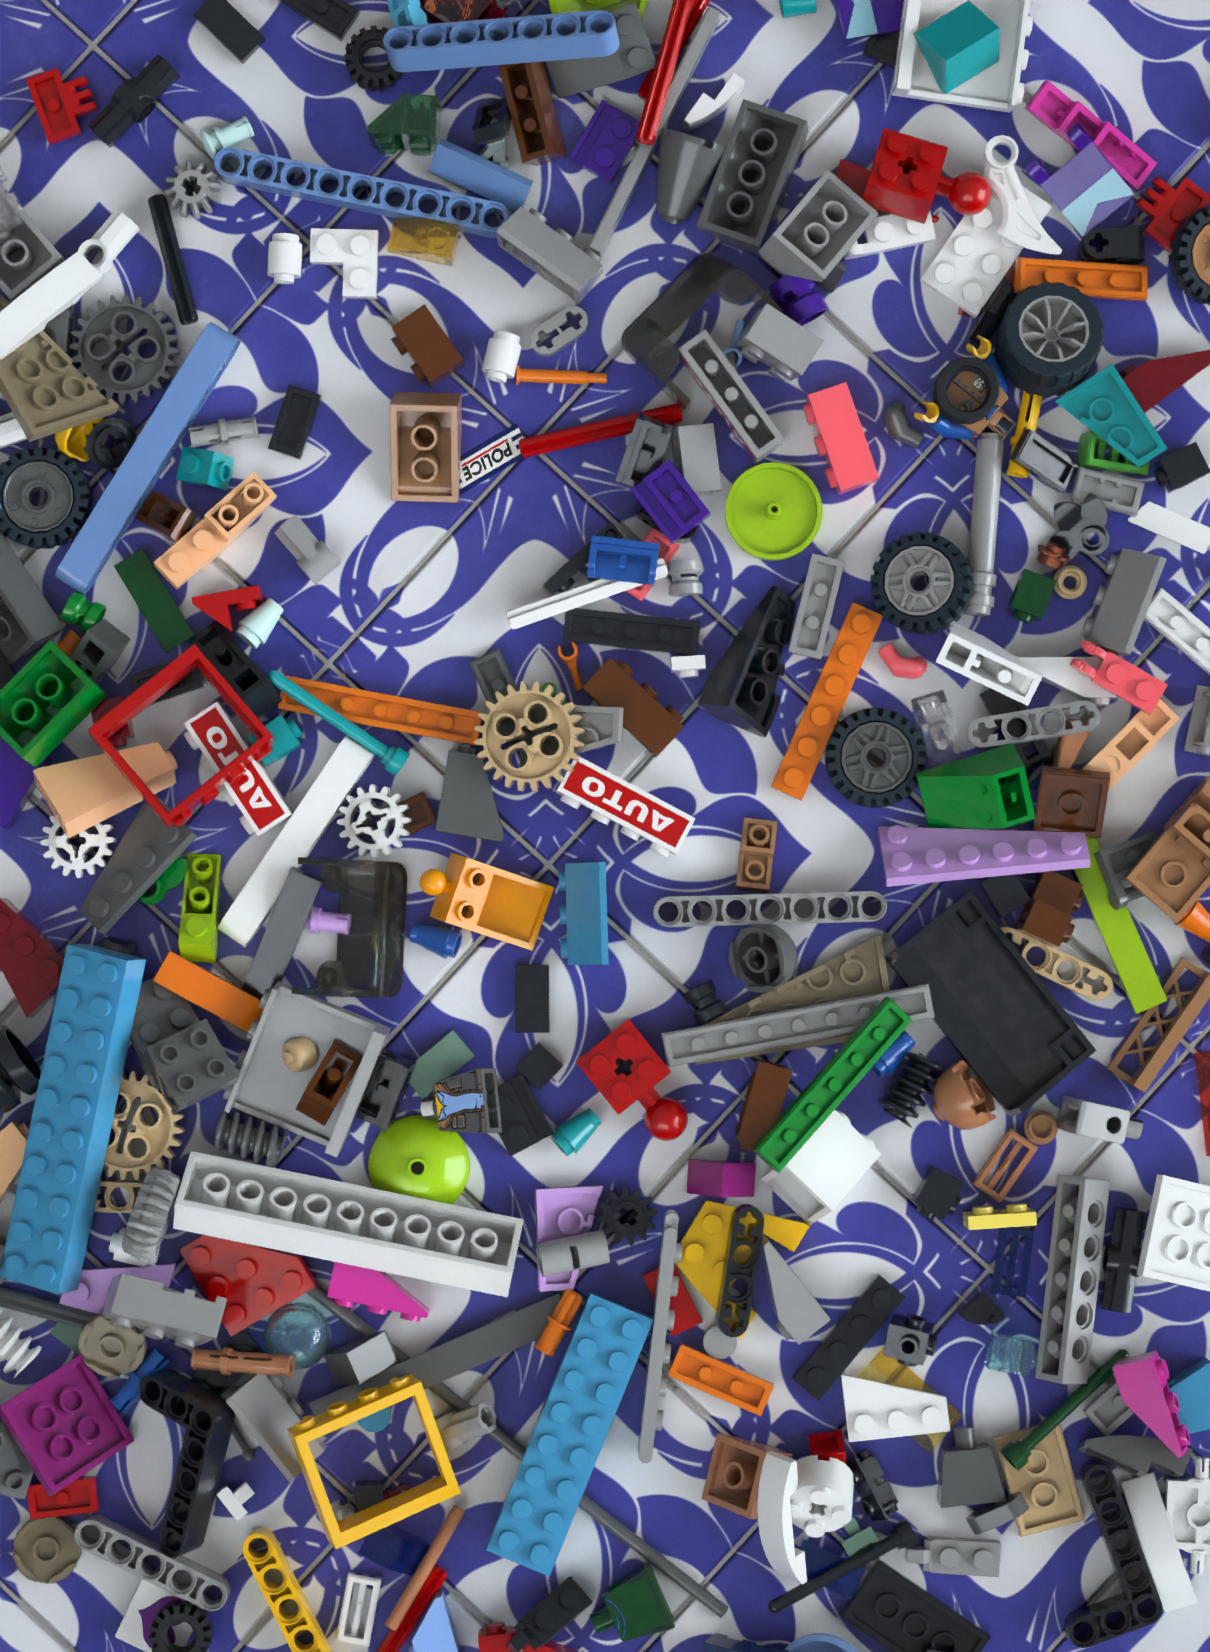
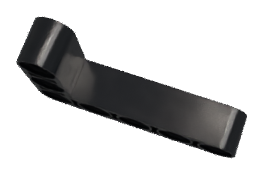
[138,1369,235,1558]
[1064,1459,1163,1648]

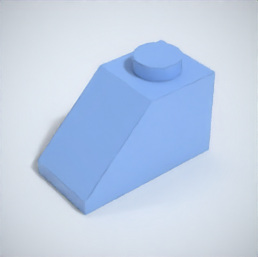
[408,1590,461,1652]

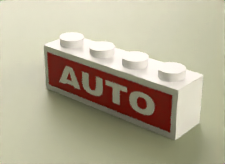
[183,701,293,837]
[557,757,696,857]

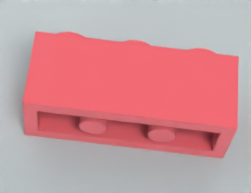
[803,382,879,495]

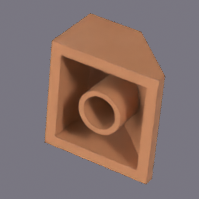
[701,1433,793,1519]

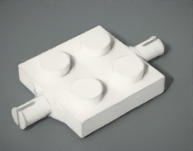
[1165,1456,1210,1575]

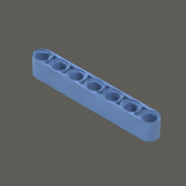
[383,10,620,72]

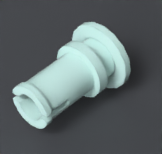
[200,116,254,160]

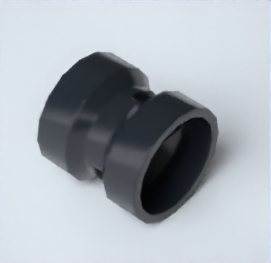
[682,979,727,1025]

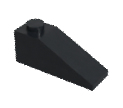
[189,620,282,719]

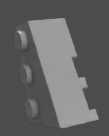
[102,1273,227,1349]

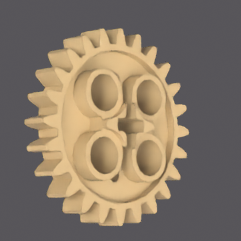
[474,681,585,792]
[103,1070,185,1181]

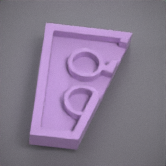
[534,1185,603,1292]
[59,1263,176,1314]

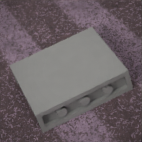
[223,981,391,1158]

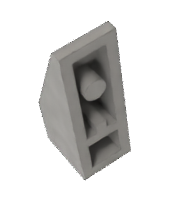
[761,1235,831,1345]

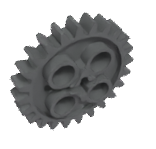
[69,294,180,405]

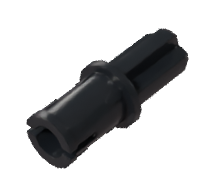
[968,283,1018,347]

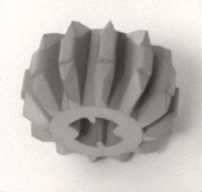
[164,161,222,219]

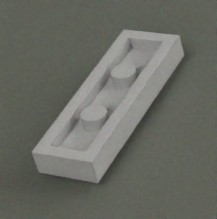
[788,553,845,660]

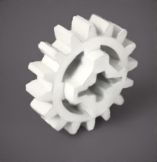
[337,784,412,858]
[40,815,116,878]

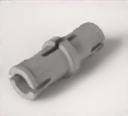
[189,416,259,448]

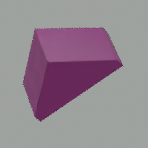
[687,1159,756,1198]

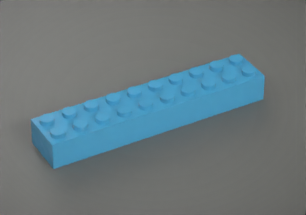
[0,944,146,1295]

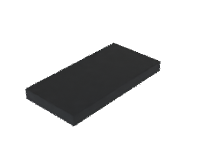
[840,1558,991,1652]

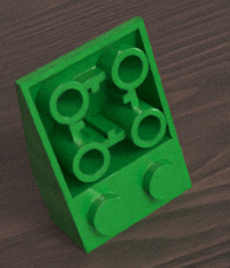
[916,743,1036,829]

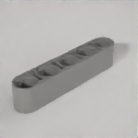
[74,1514,231,1611]

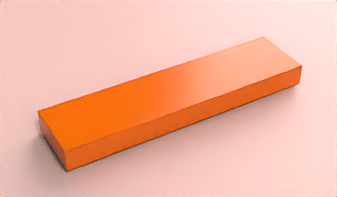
[1014,257,1148,301]

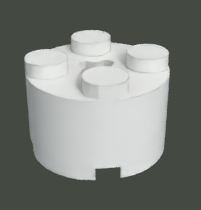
[790,1455,854,1538]

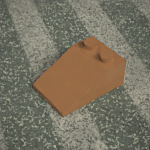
[390,392,462,503]

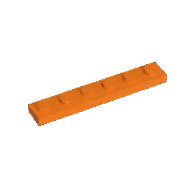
[771,602,883,801]
[278,675,483,746]

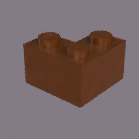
[1014,871,1084,947]

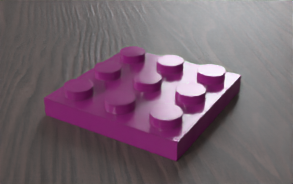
[0,1354,135,1497]

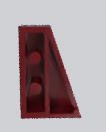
[0,898,65,1018]

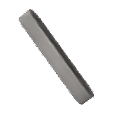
[968,700,1100,749]

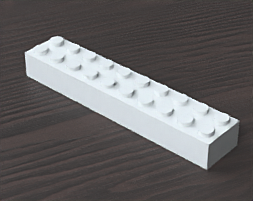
[173,1151,524,1297]

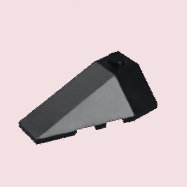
[698,586,796,737]

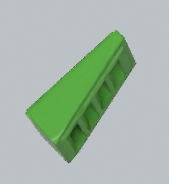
[1077,431,1150,476]

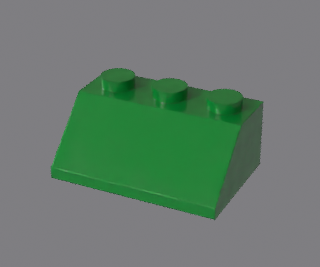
[0,640,108,767]

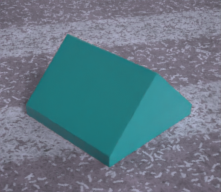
[913,0,1000,94]

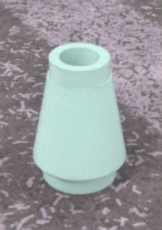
[235,598,284,649]

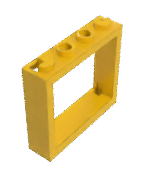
[287,1374,461,1549]

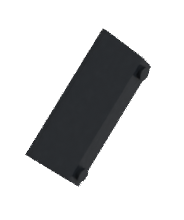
[885,891,1097,1117]

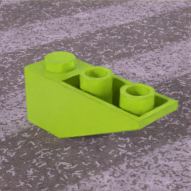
[178,853,222,963]

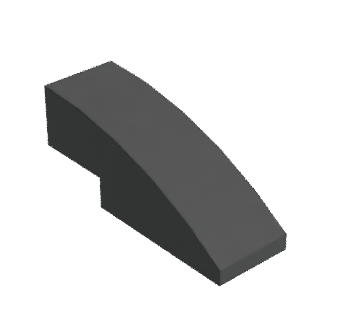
[1077,1435,1193,1478]

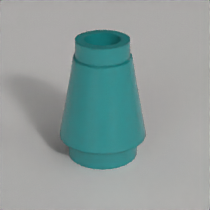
[550,1108,602,1157]

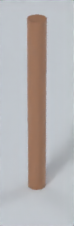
[385,1505,465,1631]

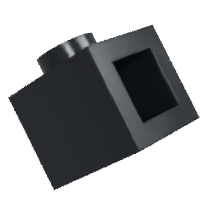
[911,1165,964,1221]

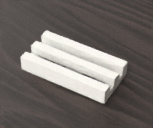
[335,1571,382,1647]

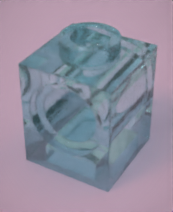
[985,1331,1038,1377]

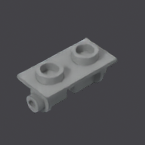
[1184,685,1210,756]

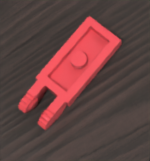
[1069,640,1168,715]

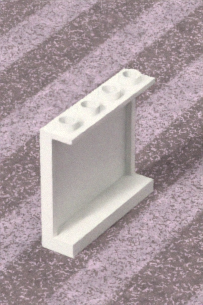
[891,0,1035,113]

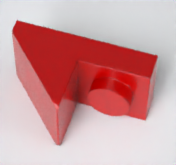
[191,585,264,634]

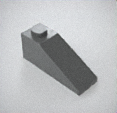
[70,619,131,685]

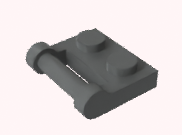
[1094,830,1158,910]

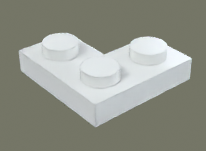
[310,228,379,299]

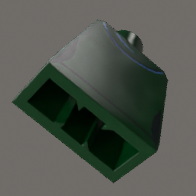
[590,1562,675,1641]

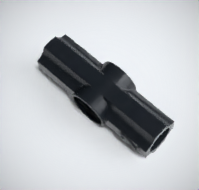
[88,54,180,148]
[1100,1207,1145,1313]

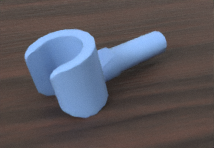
[723,320,745,367]

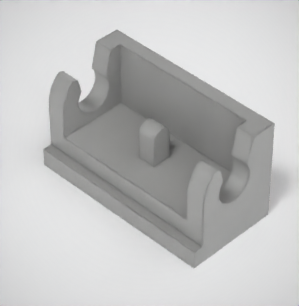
[671,423,722,496]

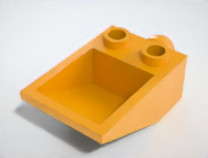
[420,852,554,951]

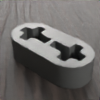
[966,1492,1029,1535]

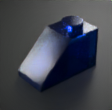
[358,1524,431,1576]

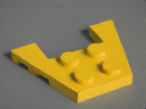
[675,1200,810,1339]

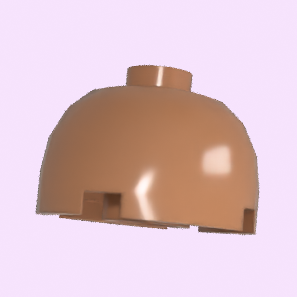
[932,1060,996,1130]

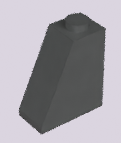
[435,745,504,842]

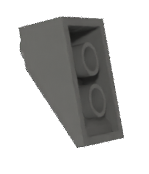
[545,0,656,98]

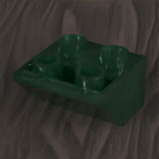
[367,94,441,156]

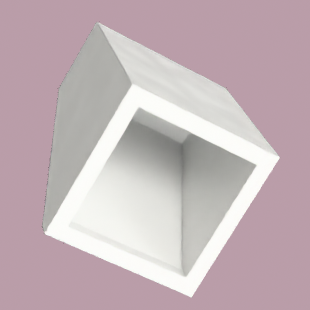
[761,1110,881,1225]

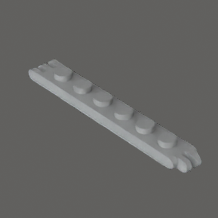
[638,1210,683,1463]

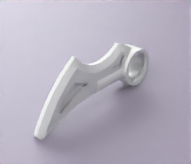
[983,135,1062,255]

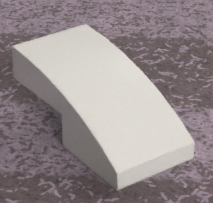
[683,73,745,132]

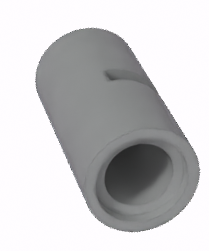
[536,1230,610,1277]

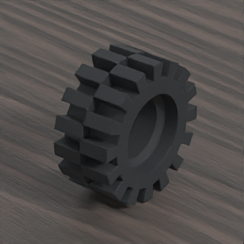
[344,26,404,92]
[149,1600,213,1652]

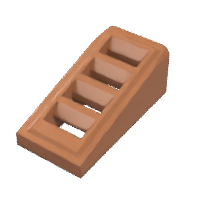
[1052,718,1091,769]

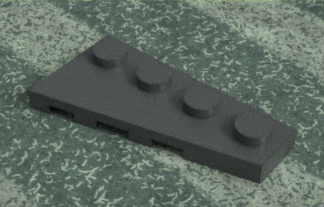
[79,794,197,935]

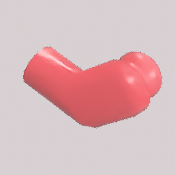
[878,643,928,679]

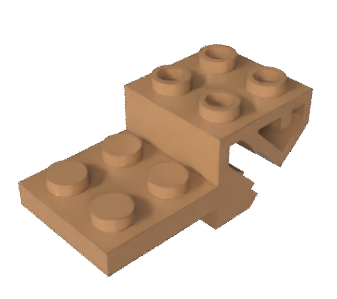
[1124,776,1210,923]

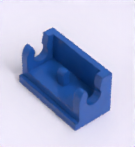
[587,535,660,586]

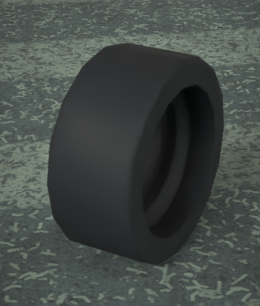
[933,357,999,424]

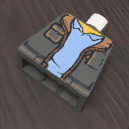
[420,1068,502,1134]

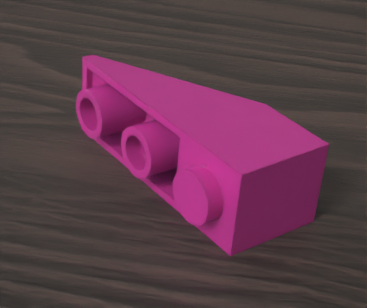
[327,1262,430,1322]
[1112,1350,1190,1458]

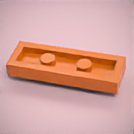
[667,1343,774,1417]

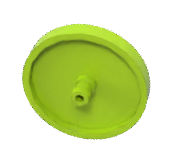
[725,462,823,561]

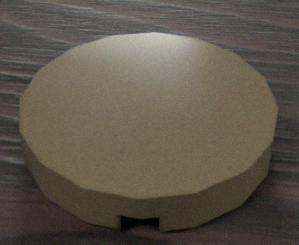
[78,1313,147,1378]
[13,1517,81,1584]

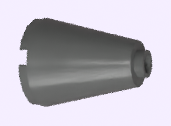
[656,127,726,226]

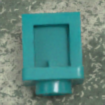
[176,447,234,491]

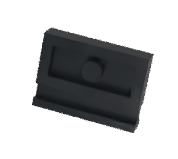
[498,1074,554,1157]

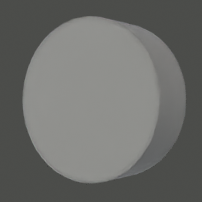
[703,1324,737,1359]

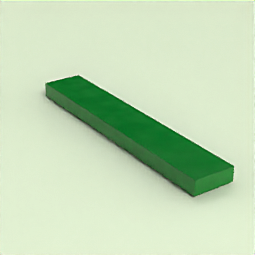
[752,997,913,1173]

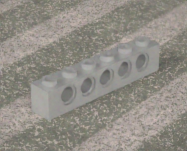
[1035,1175,1110,1384]

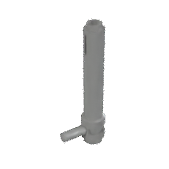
[928,432,1004,616]

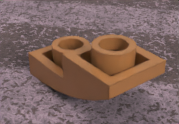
[735,818,777,893]

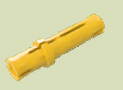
[1006,390,1043,478]

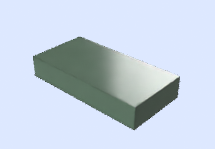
[409,1030,475,1099]

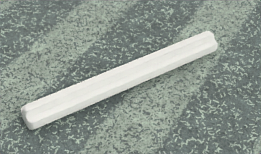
[506,558,668,629]

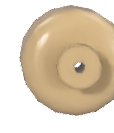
[281,1037,318,1072]

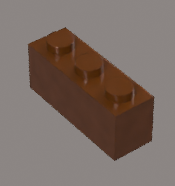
[498,62,567,166]
[582,658,684,758]

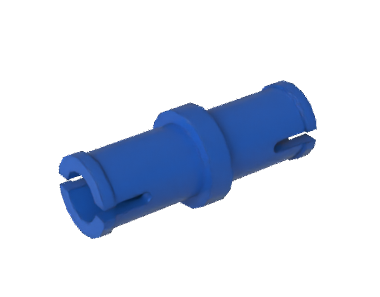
[110,1347,170,1414]

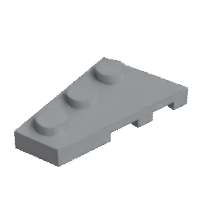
[520,704,624,768]

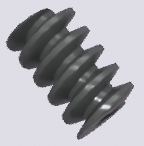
[214,1107,289,1167]

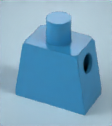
[1167,1358,1210,1434]

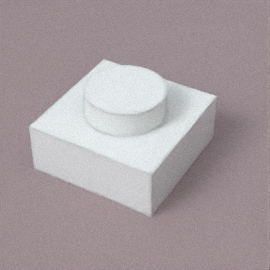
[670,655,706,678]

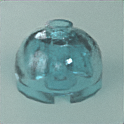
[263,1301,331,1370]

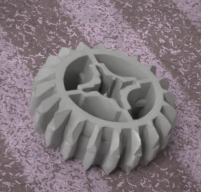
[122,1167,181,1261]

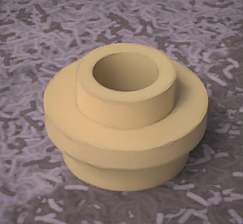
[1053,565,1087,599]

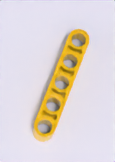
[242,1527,333,1652]

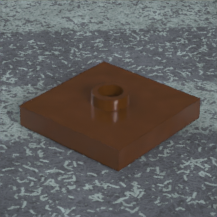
[1033,766,1110,838]

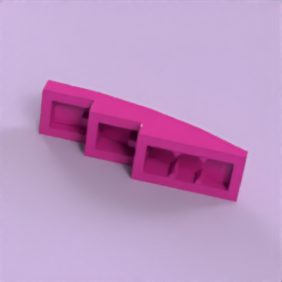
[1024,81,1157,190]

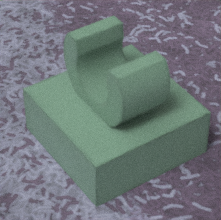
[841,1517,880,1557]

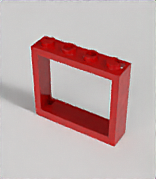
[87,644,274,829]

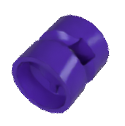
[768,275,829,326]

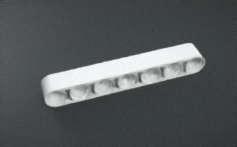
[217,736,375,948]

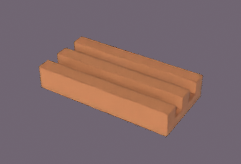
[972,1128,1039,1203]

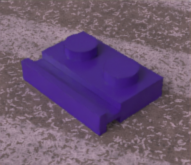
[569,99,640,184]
[630,459,711,544]

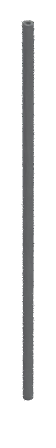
[306,1285,729,1618]

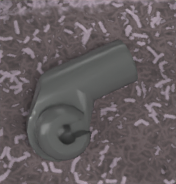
[884,402,924,449]

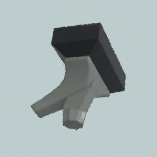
[471,98,512,169]

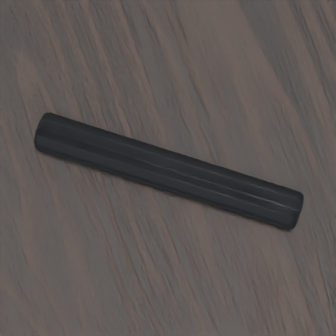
[148,194,198,325]

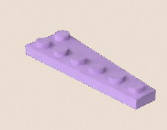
[878,825,1090,887]

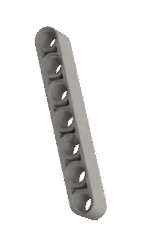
[653,891,887,927]

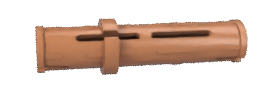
[191,1347,295,1377]

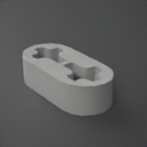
[530,306,588,357]

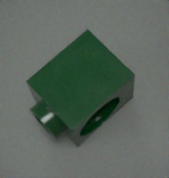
[1007,569,1056,624]

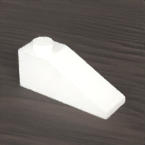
[936,622,1043,706]
[1017,657,1118,706]

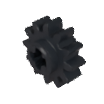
[598,1185,658,1246]

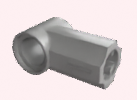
[274,514,341,585]
[434,1402,497,1452]

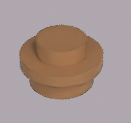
[1024,1110,1058,1145]

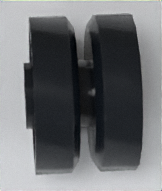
[0,1025,41,1113]

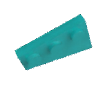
[1055,364,1168,467]

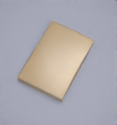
[993,1424,1086,1537]

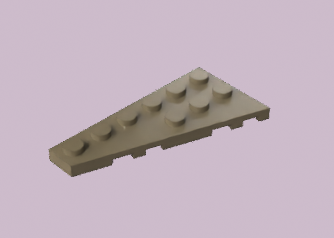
[0,294,120,442]
[695,934,890,1065]

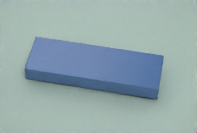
[429,139,533,212]

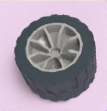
[995,282,1104,397]

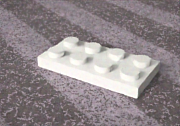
[920,186,1052,319]

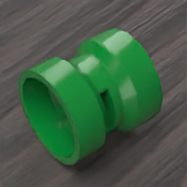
[61,591,107,633]

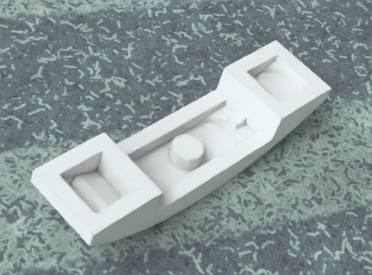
[757,1451,807,1585]
[1121,1471,1198,1613]

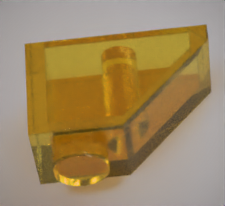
[387,218,460,267]

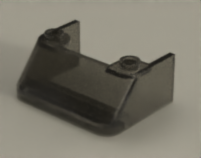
[621,253,783,413]
[292,857,407,997]

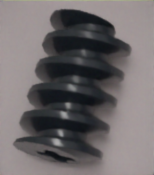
[877,1052,946,1127]

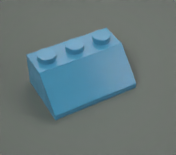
[558,862,609,965]

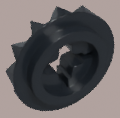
[84,416,136,469]

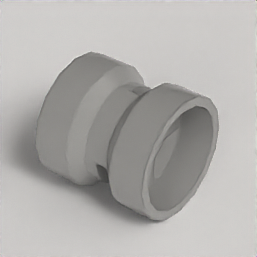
[667,559,703,597]

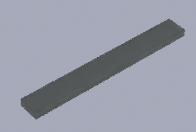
[308,1293,572,1417]

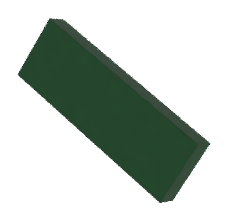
[114,549,195,653]

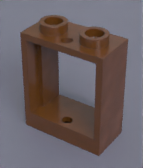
[734,1058,792,1152]

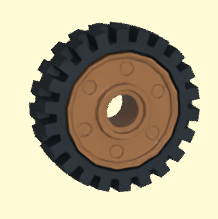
[1168,206,1210,305]

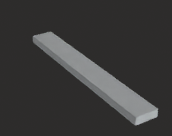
[589,7,721,258]
[661,984,935,1067]

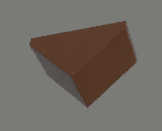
[135,490,197,542]

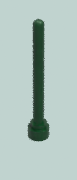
[1000,1349,1130,1471]

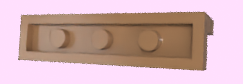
[1106,957,1210,1093]

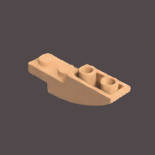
[153,472,277,590]
[1080,699,1180,791]

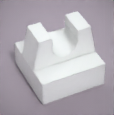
[216,1482,255,1521]

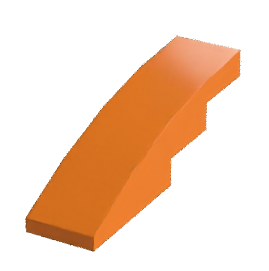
[153,951,264,1032]

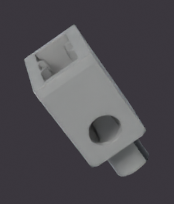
[1057,1095,1143,1144]

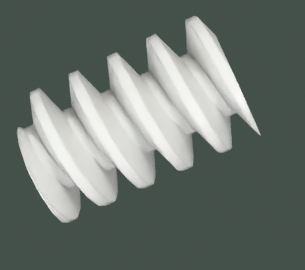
[0,1306,42,1379]

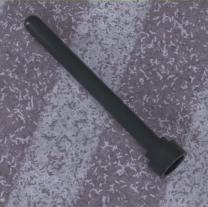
[768,1519,918,1613]

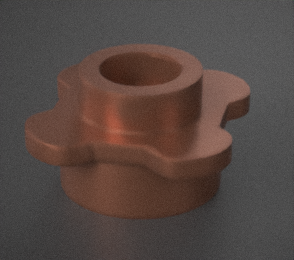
[1037,542,1070,569]

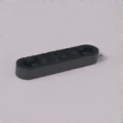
[716,1204,764,1337]

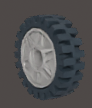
[870,532,974,635]

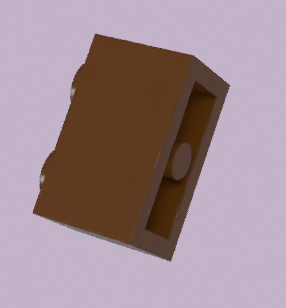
[391,304,464,388]

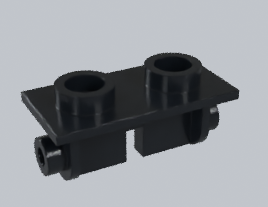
[845,1448,898,1521]

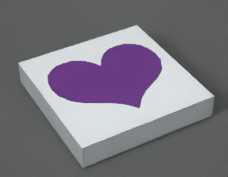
[115,1579,203,1652]

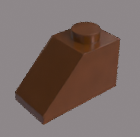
[296,1040,363,1126]

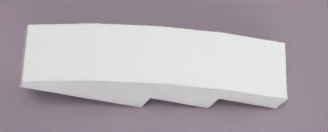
[0,251,102,360]

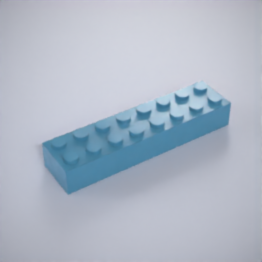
[486,1292,653,1577]

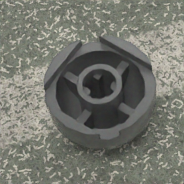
[729,924,798,993]

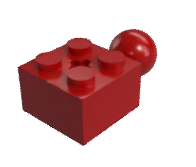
[862,128,991,224]
[576,1018,688,1141]

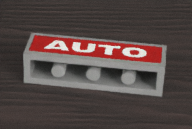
[677,329,785,464]

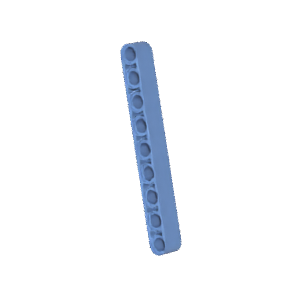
[214,147,509,238]
[55,322,241,595]

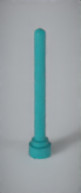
[267,670,410,776]

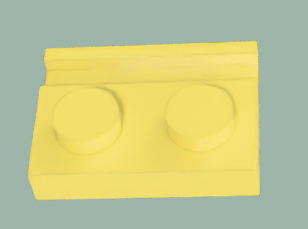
[963,1203,1037,1230]

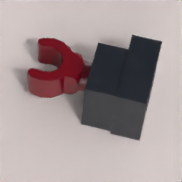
[355,1480,410,1513]

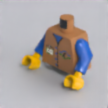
[914,335,1014,440]

